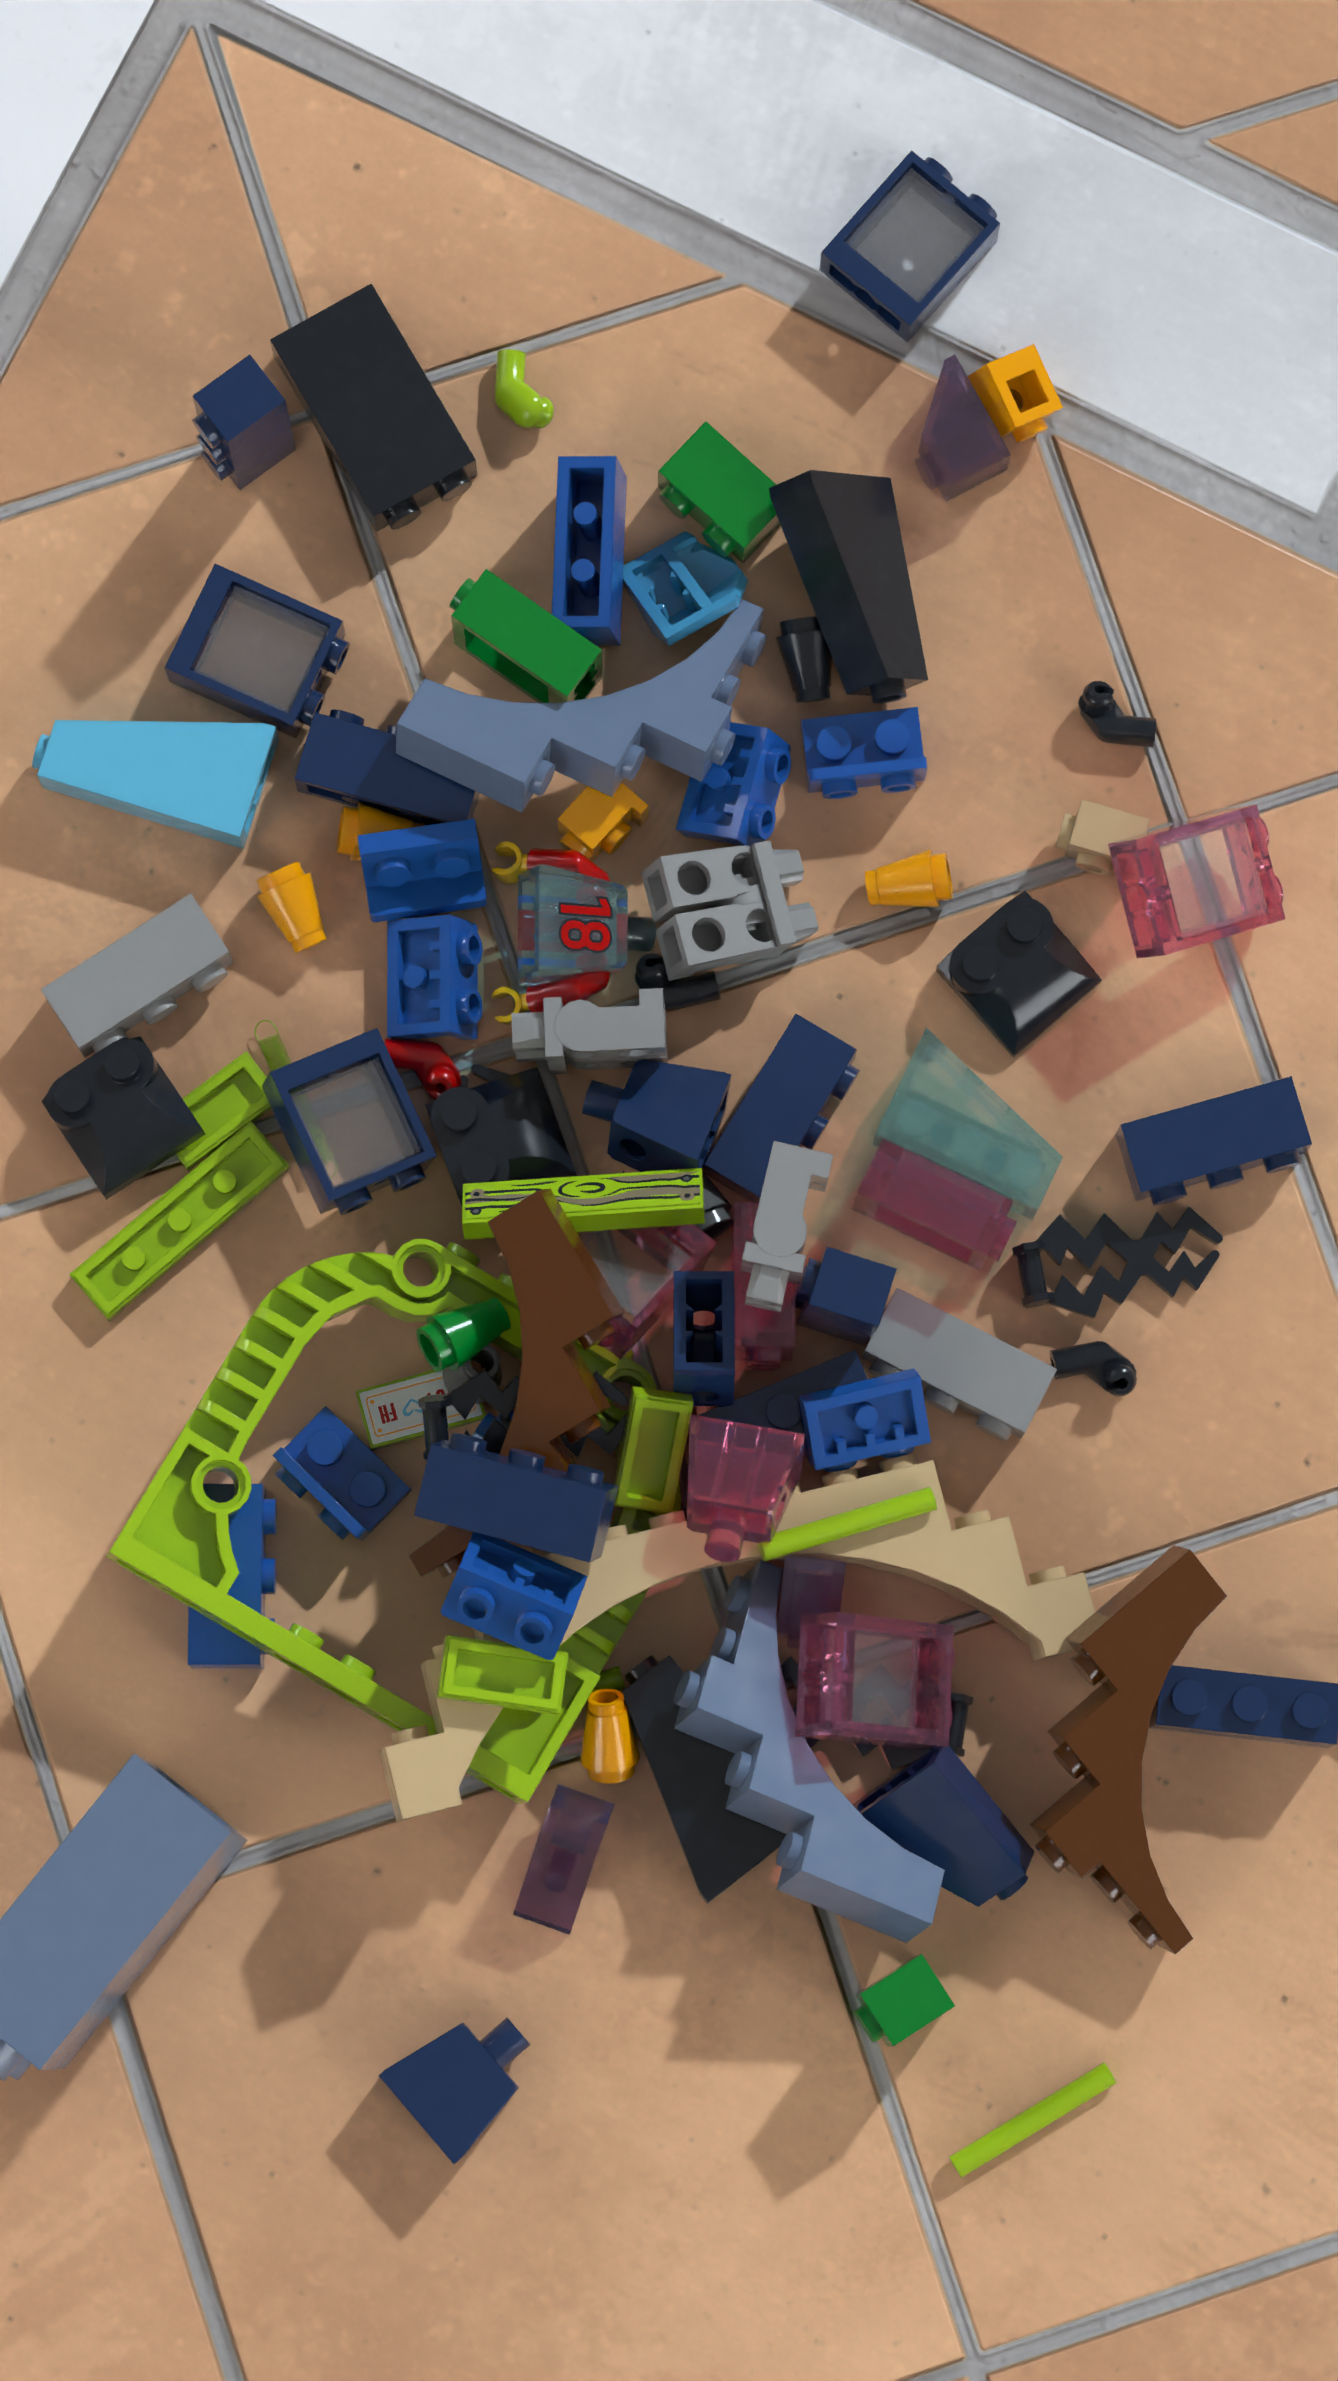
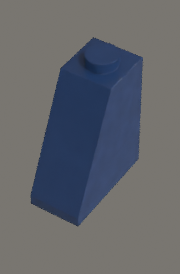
[853,1741,1035,1907]

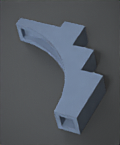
[396,599,767,813]
[674,1560,945,1943]

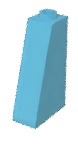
[32,720,279,849]

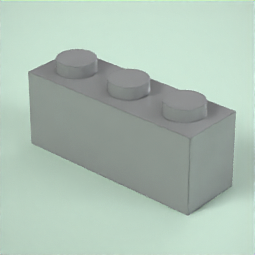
[41,893,233,1058]
[862,1288,1057,1441]

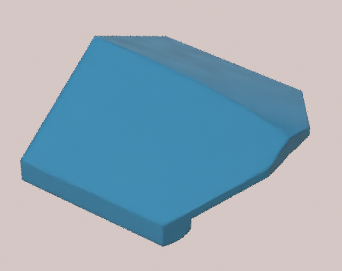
[623,532,749,646]

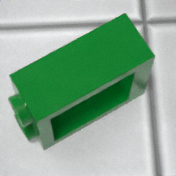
[449,569,602,703]

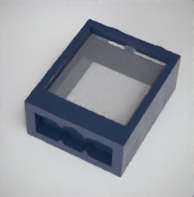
[819,150,1000,343]
[164,564,350,738]
[262,1028,437,1215]

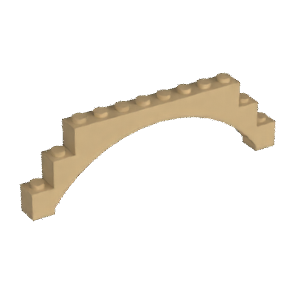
[379,1454,1095,1822]

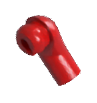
[385,1038,461,1100]

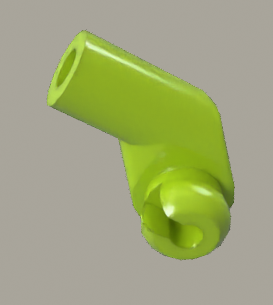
[495,349,554,428]

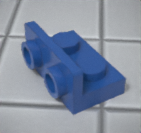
[801,707,928,799]
[676,722,791,846]
[357,818,487,922]
[387,914,483,1040]
[798,1368,931,1472]
[272,1406,412,1541]
[440,1532,588,1660]

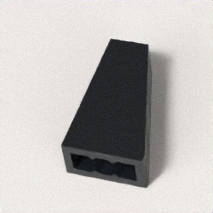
[769,470,928,704]
[622,1655,787,1904]

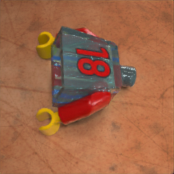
[491,841,656,1025]

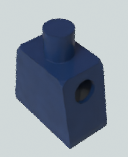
[582,1059,731,1172]
[673,1271,735,1406]
[378,2017,531,2164]

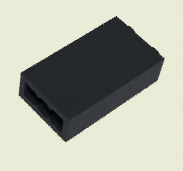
[270,283,477,532]

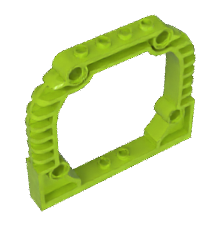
[106,1239,681,1804]

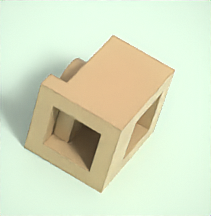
[1055,799,1150,887]

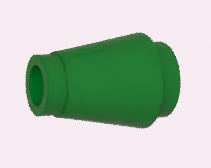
[416,1297,511,1372]

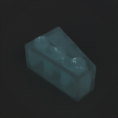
[872,1028,1063,1220]

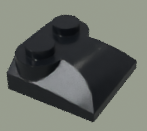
[936,891,1102,1058]
[41,1036,205,1200]
[425,1067,577,1206]

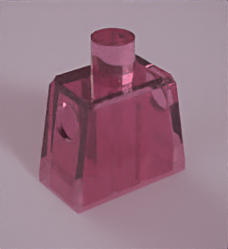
[687,1414,805,1562]

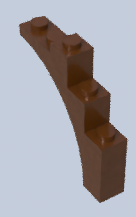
[409,1189,625,1578]
[1030,1545,1227,1954]

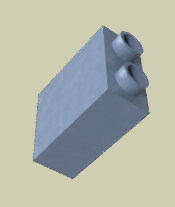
[0,1754,248,2081]

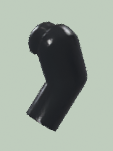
[1078,681,1156,748]
[635,953,721,1010]
[1050,1341,1137,1396]

